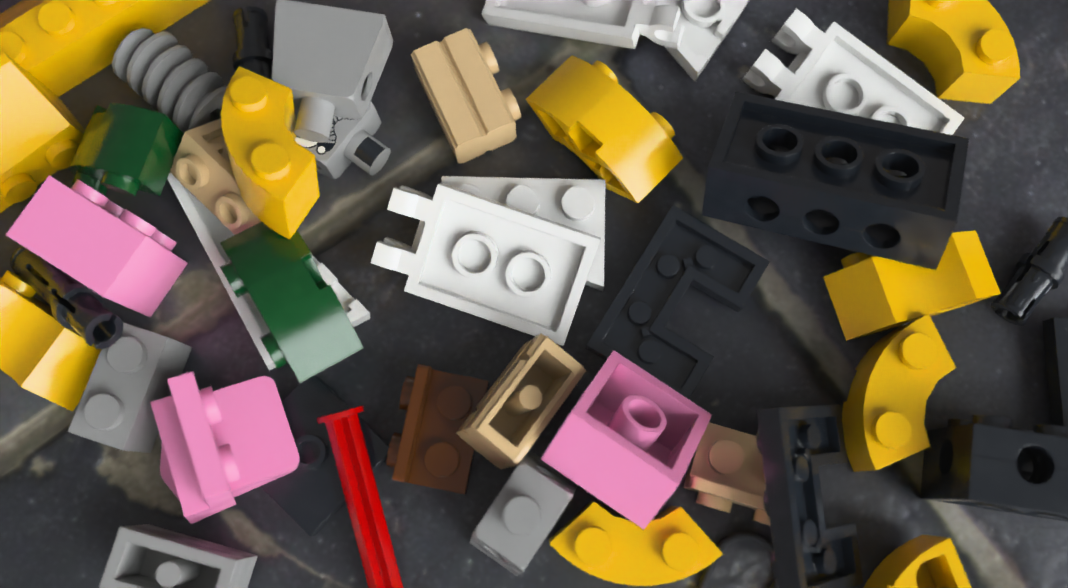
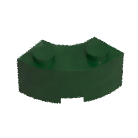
[69,103,184,197]
[220,222,363,383]

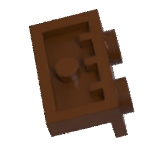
[386,364,490,494]

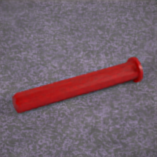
[317,405,403,588]

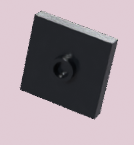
[260,375,389,536]

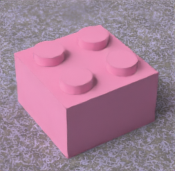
[6,176,188,318]
[541,350,712,529]

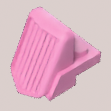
[150,371,300,524]

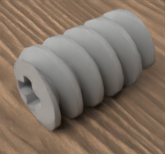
[112,28,227,133]

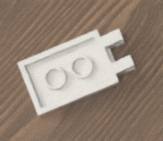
[482,0,694,49]
[741,8,964,135]
[371,183,601,346]

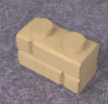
[411,28,522,164]
[456,333,586,469]

